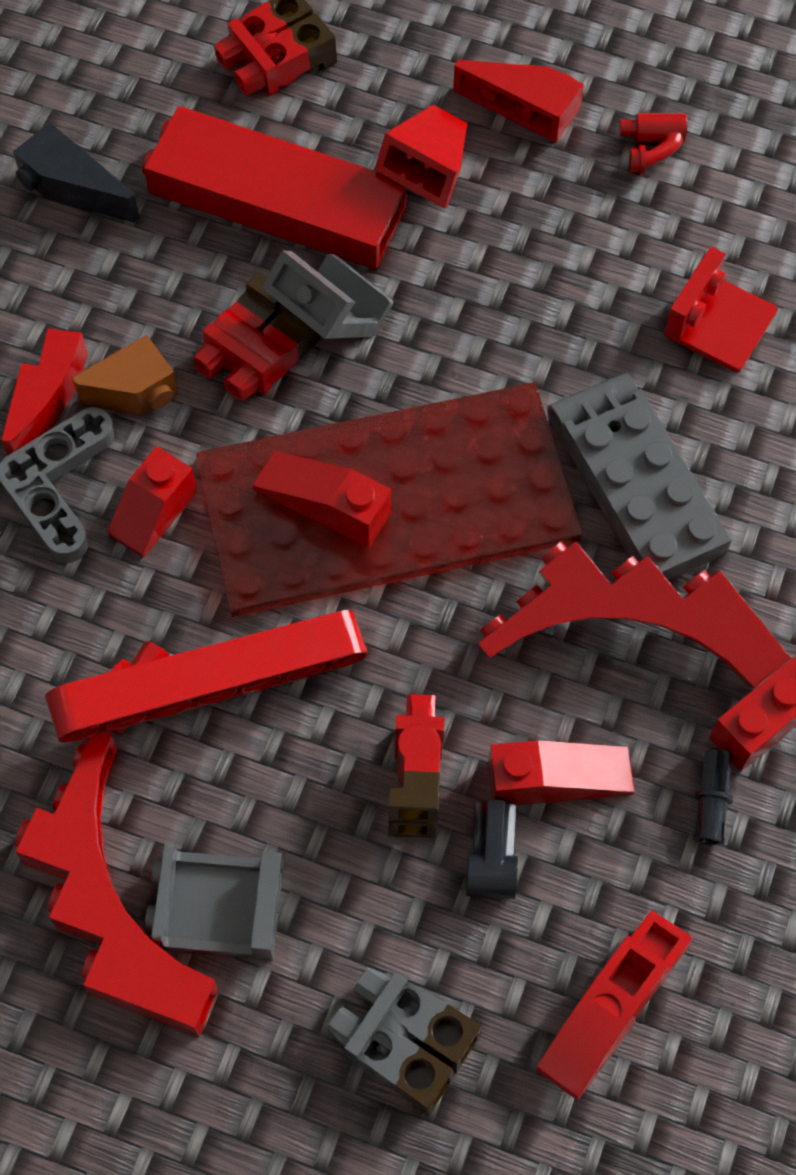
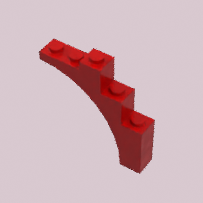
[478,541,791,688]
[15,733,219,1037]

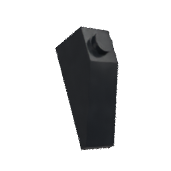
[13,122,140,223]

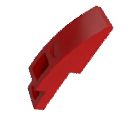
[536,910,693,1101]

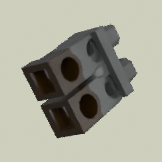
[327,967,482,1117]

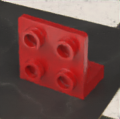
[663,246,778,373]

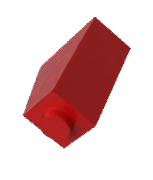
[374,105,467,209]

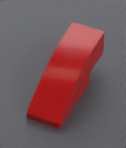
[2,328,88,456]

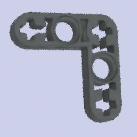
[0,407,115,563]

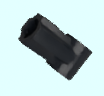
[466,799,518,899]

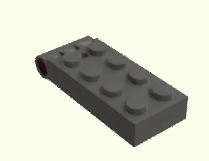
[547,373,732,581]

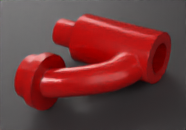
[619,113,687,176]

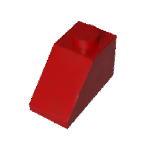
[107,446,197,558]

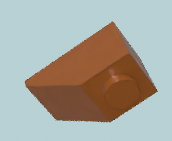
[72,335,179,415]

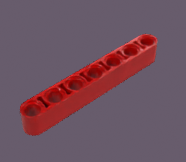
[45,610,368,743]

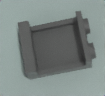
[261,251,393,339]
[145,844,284,961]

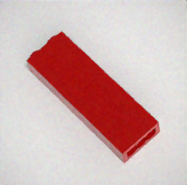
[142,105,407,270]

